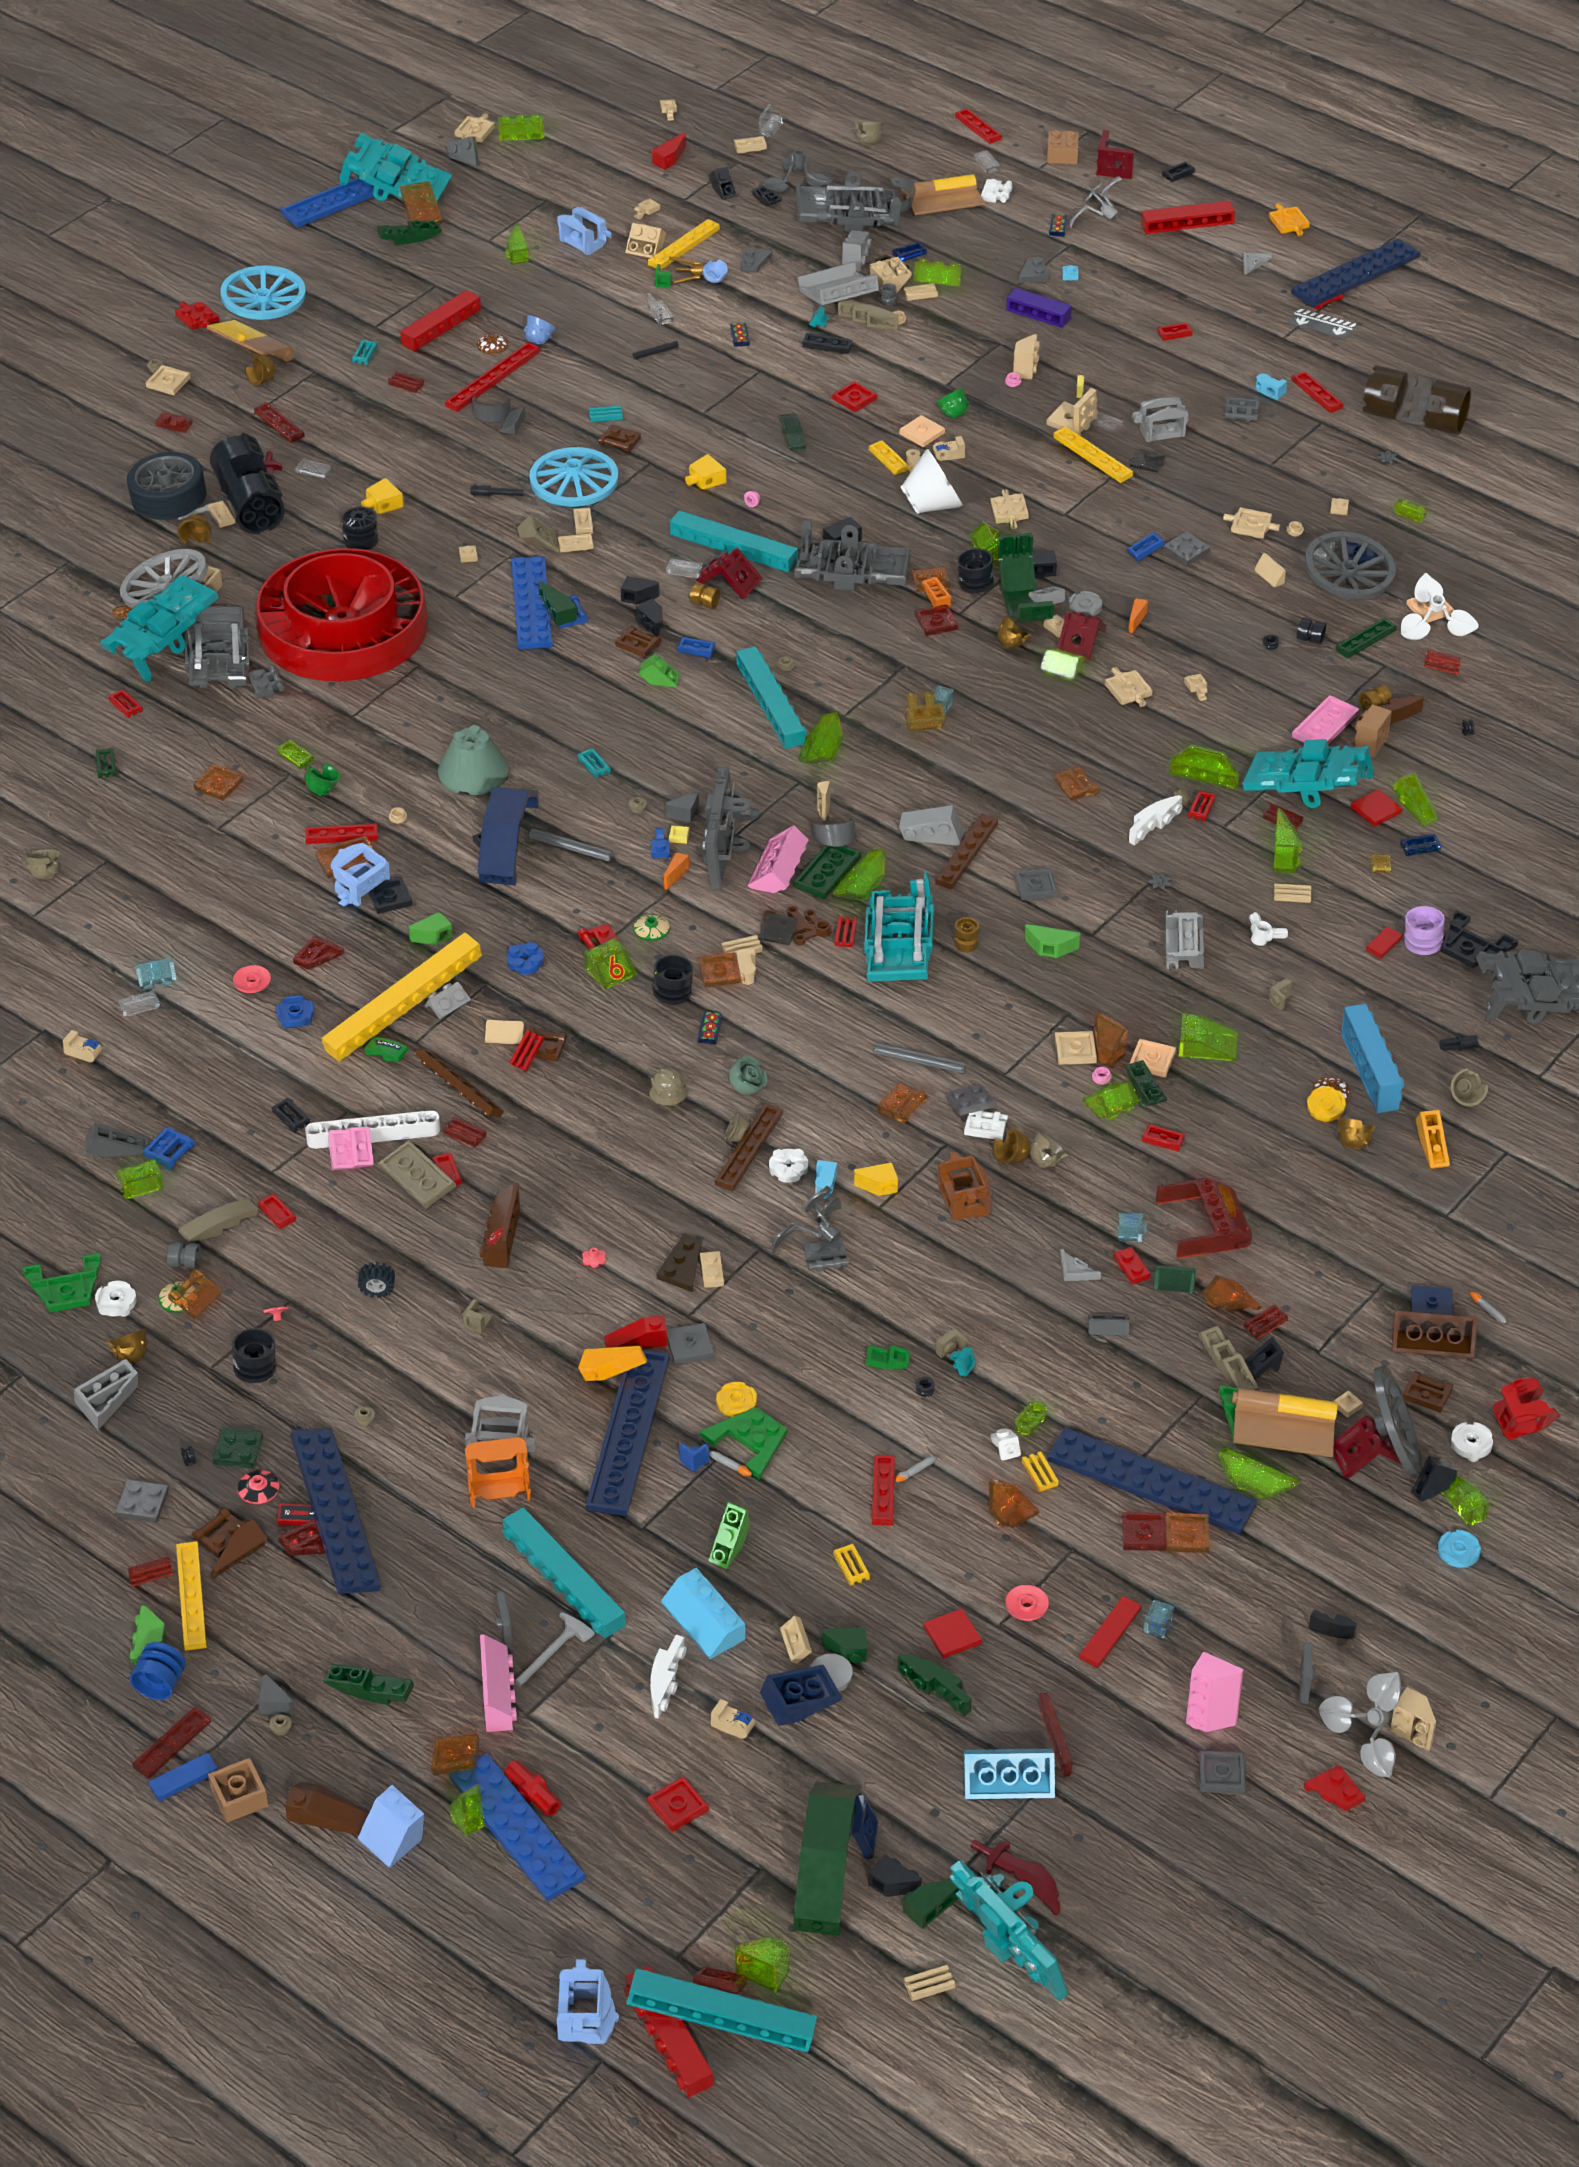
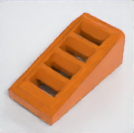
[921,577,951,611]
[1129,599,1148,633]
[663,852,690,890]

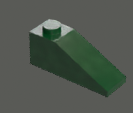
[538,582,578,626]
[903,1878,959,1929]

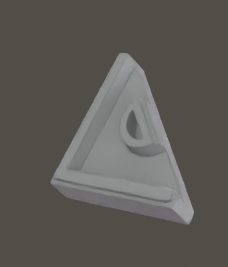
[1243,253,1272,274]
[1060,1249,1101,1281]

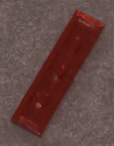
[254,402,305,443]
[1039,1692,1072,1777]
[132,1707,211,1779]

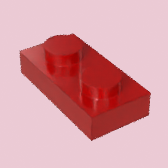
[1114,1246,1150,1285]

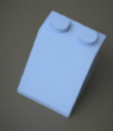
[358,1785,424,1868]

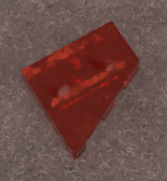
[293,936,344,970]
[278,1520,326,1556]

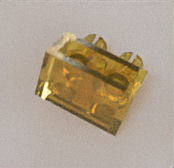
[905,691,946,732]

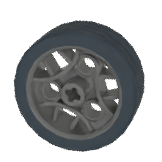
[127,452,207,520]

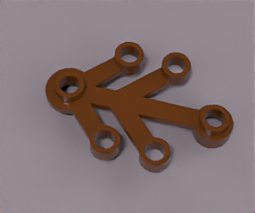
[762,906,832,946]

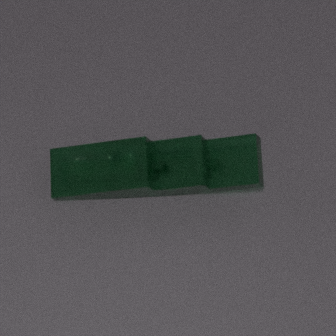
[779,414,806,451]

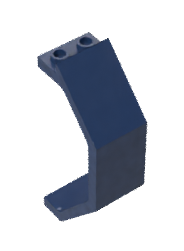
[477,787,539,886]

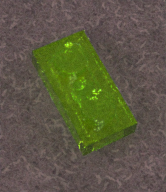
[277,740,314,769]

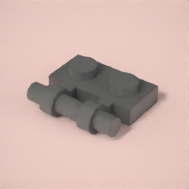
[1225,397,1259,422]
[248,665,285,699]
[803,1239,849,1272]

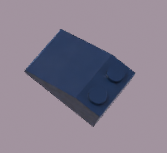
[760,1665,842,1726]

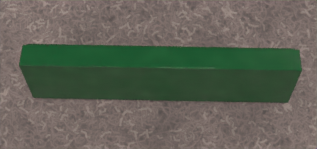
[1336,618,1397,659]

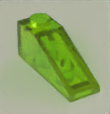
[505,223,529,264]
[1393,773,1439,826]
[1442,1476,1489,1526]
[450,1785,484,1837]

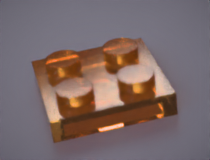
[193,764,244,801]
[698,952,741,988]
[1165,1513,1209,1553]
[431,1733,480,1776]

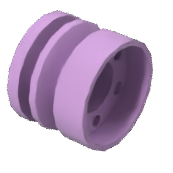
[1404,906,1445,955]

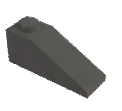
[85,1123,149,1157]

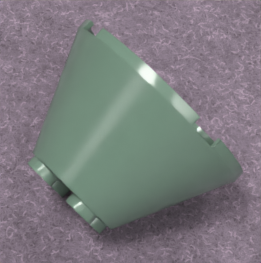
[438,725,509,795]

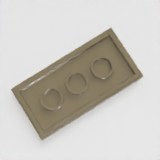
[378,1140,456,1209]

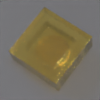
[1371,855,1391,872]

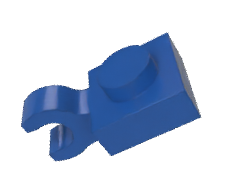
[651,828,670,858]

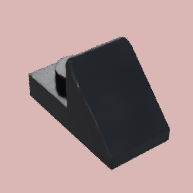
[1245,1337,1284,1380]

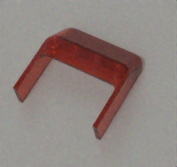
[1156,1178,1252,1259]

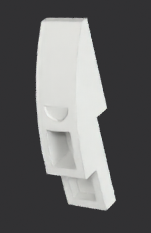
[1129,795,1183,845]
[651,1635,687,1719]

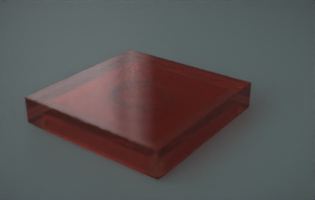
[915,604,958,636]
[1122,1512,1166,1551]
[693,1966,748,1994]

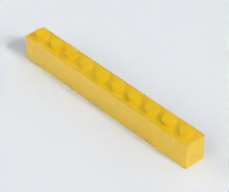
[321,933,482,1062]

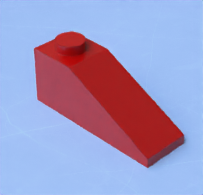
[652,132,686,170]
[604,1315,667,1349]

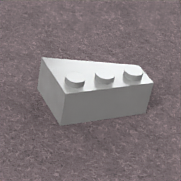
[842,230,872,271]
[899,805,964,846]
[74,1359,138,1430]

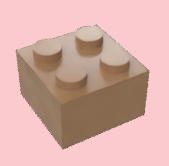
[1047,130,1079,164]
[1353,704,1392,758]
[208,1758,268,1823]

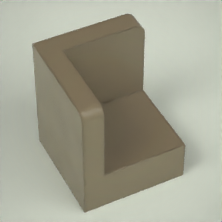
[463,1298,492,1334]

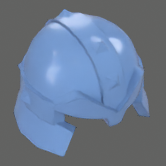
[523,315,556,345]

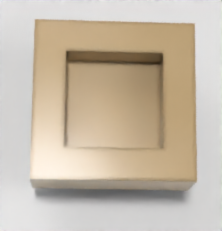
[1330,498,1349,515]
[459,546,478,563]
[1334,1391,1363,1418]

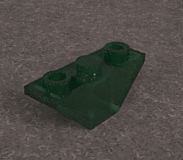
[1126,1060,1167,1106]

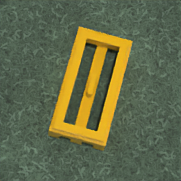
[1022,1451,1059,1492]
[833,1544,870,1586]

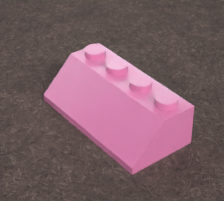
[747,825,808,893]
[480,1634,517,1732]
[1186,1651,1244,1732]

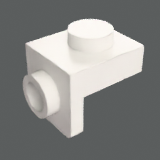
[990,1428,1021,1460]

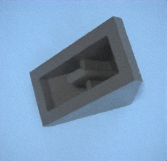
[665,792,699,823]
[258,1674,294,1716]

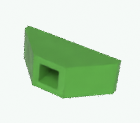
[1025,924,1081,958]
[708,1502,750,1569]
[130,1606,167,1667]

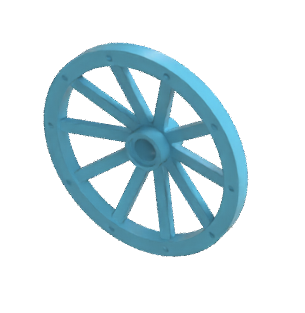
[220,265,306,320]
[530,447,618,507]

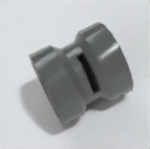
[881,284,897,306]

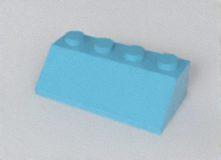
[661,1568,746,1659]
[964,1749,1055,1799]

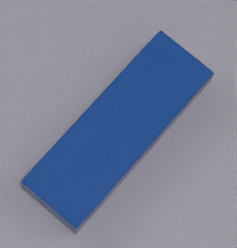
[148,1753,218,1802]

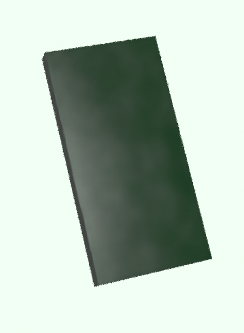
[793,845,861,899]

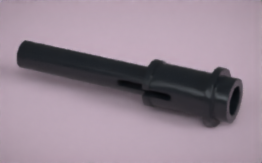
[471,484,524,497]

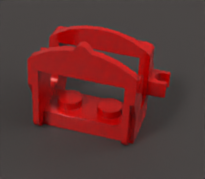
[1492,1376,1560,1440]

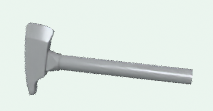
[515,1612,595,1687]

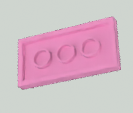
[1292,695,1359,744]

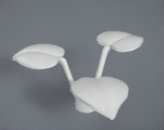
[1401,573,1479,640]

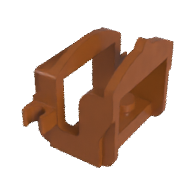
[938,1152,993,1220]

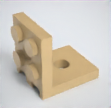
[1047,388,1098,436]

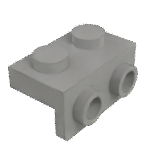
[424,982,471,1020]

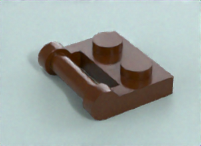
[599,425,641,453]
[616,626,661,658]
[524,1026,567,1062]
[1403,1371,1454,1413]
[192,1508,241,1558]

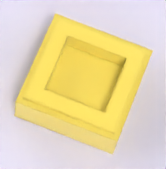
[1076,375,1084,398]
[669,826,690,844]

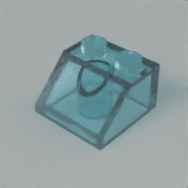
[134,958,177,990]

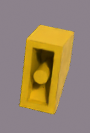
[854,1162,898,1196]

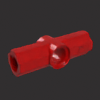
[504,1760,562,1816]

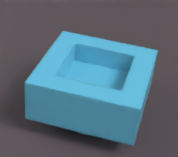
[1062,265,1079,280]

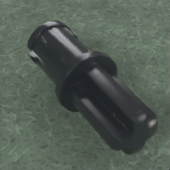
[1439,1035,1478,1051]

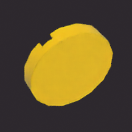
[1307,1086,1346,1122]
[716,1382,757,1417]

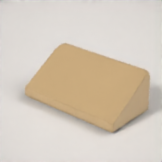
[1255,553,1286,587]
[817,781,830,821]
[485,1020,525,1044]

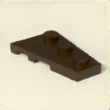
[656,1234,702,1292]

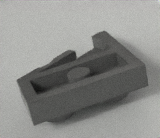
[446,136,479,166]
[741,248,772,272]
[1019,257,1049,283]

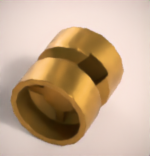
[690,582,721,610]
[1359,684,1392,712]
[954,917,979,953]

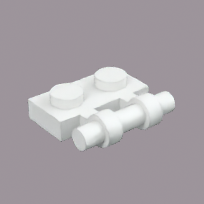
[981,179,1012,203]
[964,1110,1008,1140]

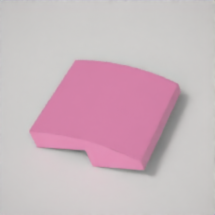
[328,1127,374,1170]

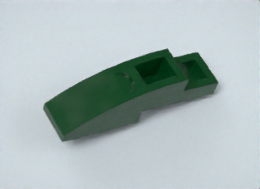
[377,220,442,245]
[898,1654,972,1716]
[323,1664,414,1705]

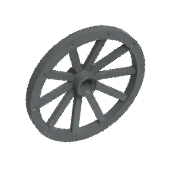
[1304,532,1396,599]
[1374,1365,1422,1476]

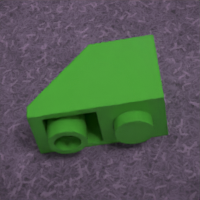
[638,653,680,687]
[408,912,453,945]

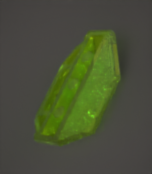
[798,711,843,765]
[1169,745,1239,790]
[833,849,885,900]
[1218,1447,1301,1499]

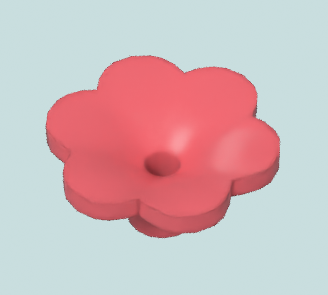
[582,1247,606,1268]
[263,1306,289,1321]

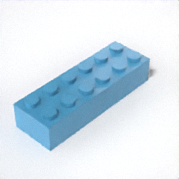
[1341,1004,1404,1113]

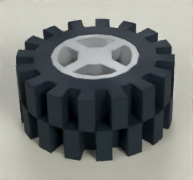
[358,1262,395,1298]

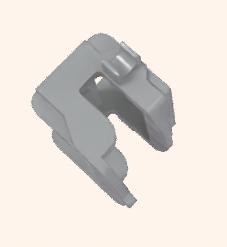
[1132,397,1188,442]
[1165,910,1204,972]
[465,1394,536,1452]

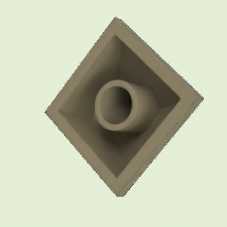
[517,514,560,552]

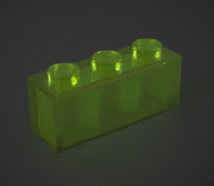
[498,114,544,141]
[913,259,963,286]

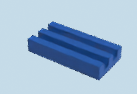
[1127,532,1165,562]
[678,637,715,658]

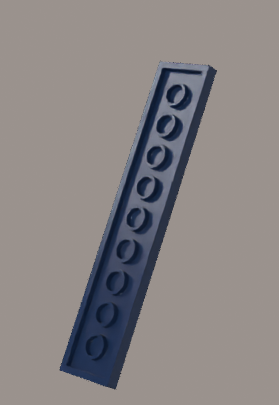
[1291,239,1421,307]
[586,1350,670,1516]
[1048,1427,1257,1535]
[290,1428,381,1594]

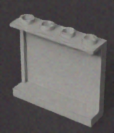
[798,262,879,305]

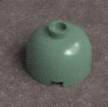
[729,1056,768,1095]

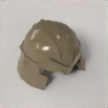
[855,122,884,145]
[24,849,60,879]
[649,1068,688,1106]
[1449,1068,1488,1107]
[1030,1130,1068,1168]

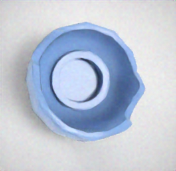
[703,260,728,283]

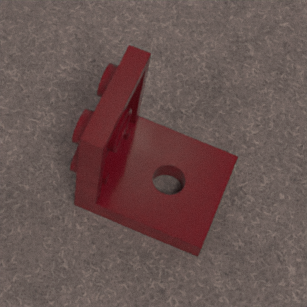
[1096,130,1135,179]
[696,547,763,599]
[1056,611,1107,661]
[1333,1415,1408,1479]

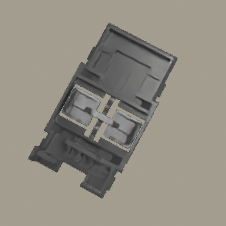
[795,520,911,590]

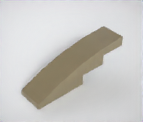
[838,300,899,330]
[178,1198,259,1243]
[1199,1326,1259,1390]

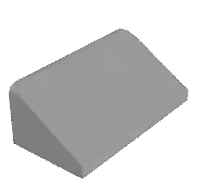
[1028,586,1065,604]

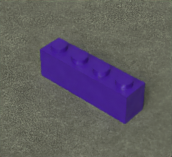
[1006,288,1072,328]

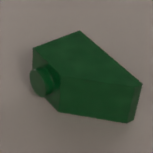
[822,1628,867,1663]

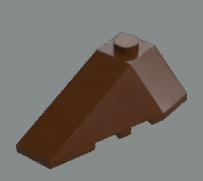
[285,1782,370,1835]

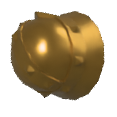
[245,353,276,386]
[178,513,212,545]
[997,616,1032,648]
[1338,1118,1376,1150]
[993,1126,1031,1164]
[106,1328,148,1364]

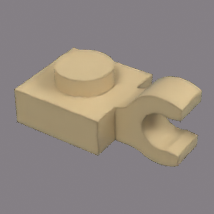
[660,99,677,121]
[634,199,660,220]
[1184,674,1207,701]

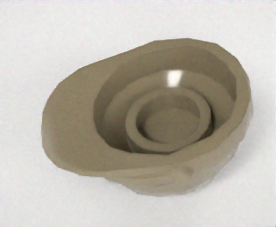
[725,1112,750,1142]

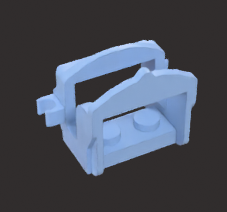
[558,207,611,255]
[330,843,390,907]
[557,1959,619,2044]

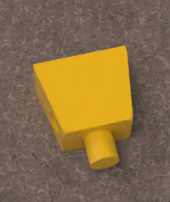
[685,454,726,489]
[361,478,404,514]

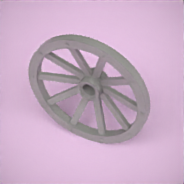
[120,549,208,608]

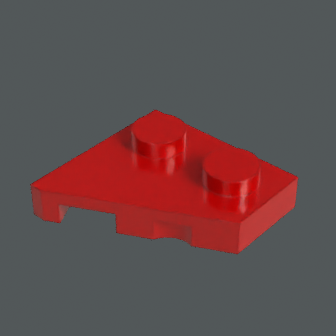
[1304,1765,1366,1811]

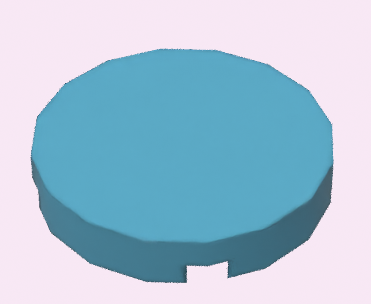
[1438,1530,1481,1568]

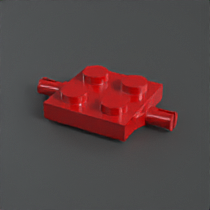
[175,301,219,332]

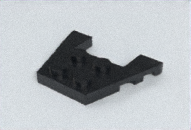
[1441,910,1518,968]

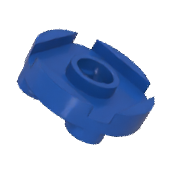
[507,942,544,975]
[276,995,314,1028]

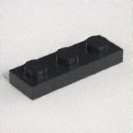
[802,333,853,354]

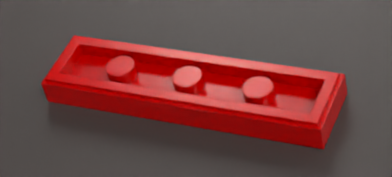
[955,108,1002,144]
[1292,371,1343,413]
[305,824,378,844]
[872,1455,895,1526]
[1079,1596,1142,1668]

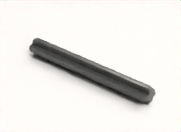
[529,828,612,862]
[874,1043,966,1074]

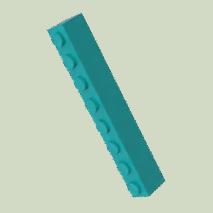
[670,510,798,573]
[736,646,807,749]
[502,1507,626,1639]
[627,1968,817,2053]

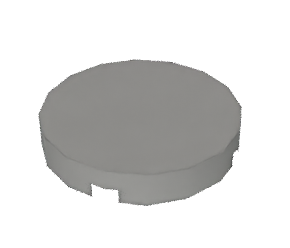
[1068,591,1103,617]
[810,1654,853,1692]

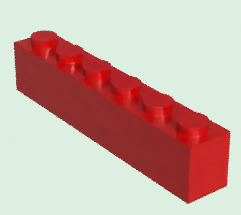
[1141,201,1235,234]
[400,290,481,352]
[623,1965,713,2097]

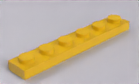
[648,219,720,269]
[1054,426,1133,483]
[176,1541,207,1651]

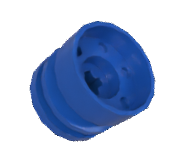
[129,1642,186,1700]

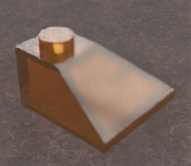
[1093,1011,1128,1068]
[1202,1275,1262,1310]
[989,1479,1040,1528]

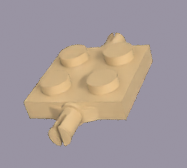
[455,113,495,143]
[990,489,1029,529]
[1223,507,1280,539]
[1105,667,1152,707]

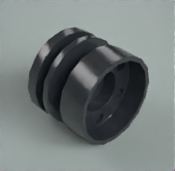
[342,507,378,550]
[957,548,994,593]
[653,955,693,1005]
[233,1328,276,1383]

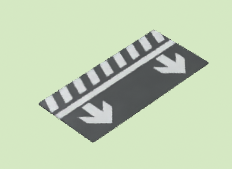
[1288,308,1356,339]

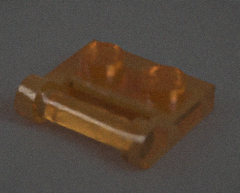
[911,567,951,593]
[1054,766,1100,801]
[877,1083,928,1123]
[168,1269,222,1319]

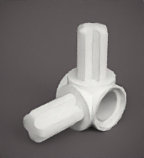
[1249,912,1288,946]

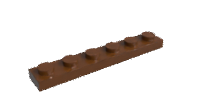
[935,814,998,890]
[416,1048,504,1117]
[715,1103,783,1191]

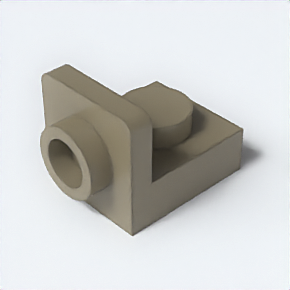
[1269,978,1292,1011]
[936,1328,968,1358]

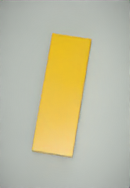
[869,440,909,475]

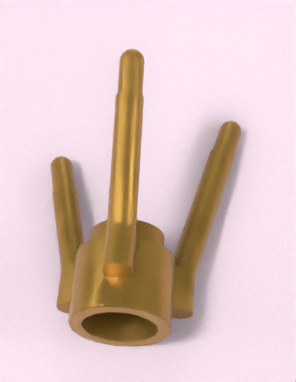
[669,256,704,284]

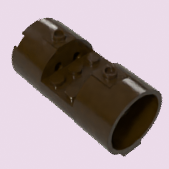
[1363,365,1471,435]

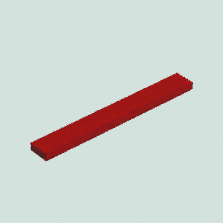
[445,342,541,412]

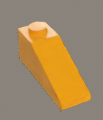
[1415,1110,1450,1169]
[578,1346,647,1381]

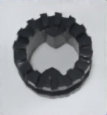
[1263,634,1279,650]
[1462,719,1474,736]
[916,1377,935,1397]
[181,1446,196,1466]

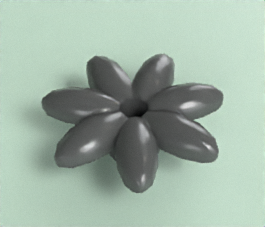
[1377,450,1398,464]
[1148,873,1172,890]

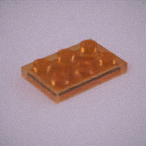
[400,181,443,224]
[315,836,375,878]

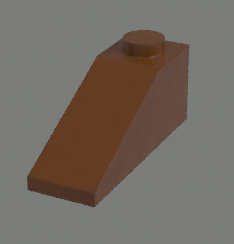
[211,1519,268,1579]

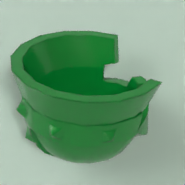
[936,388,970,418]
[304,763,341,796]

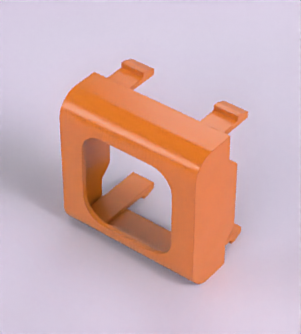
[465,1437,531,1508]

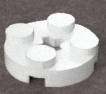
[769,1149,808,1182]
[95,1281,136,1317]
[1451,1422,1493,1462]

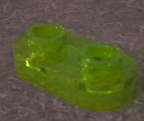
[1394,499,1426,522]
[1015,1401,1047,1435]

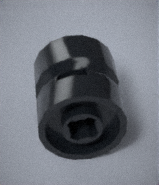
[1297,617,1327,645]

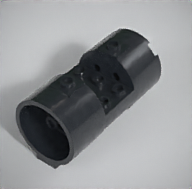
[210,432,285,534]

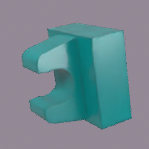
[809,305,829,328]
[950,1347,977,1377]

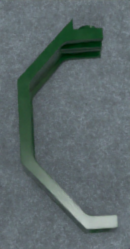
[997,533,1054,623]
[794,1781,860,1936]

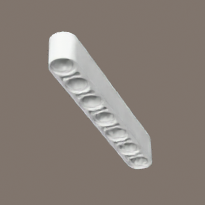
[305,1111,440,1149]

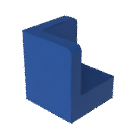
[679,1443,709,1472]

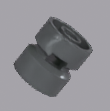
[167,1241,201,1269]

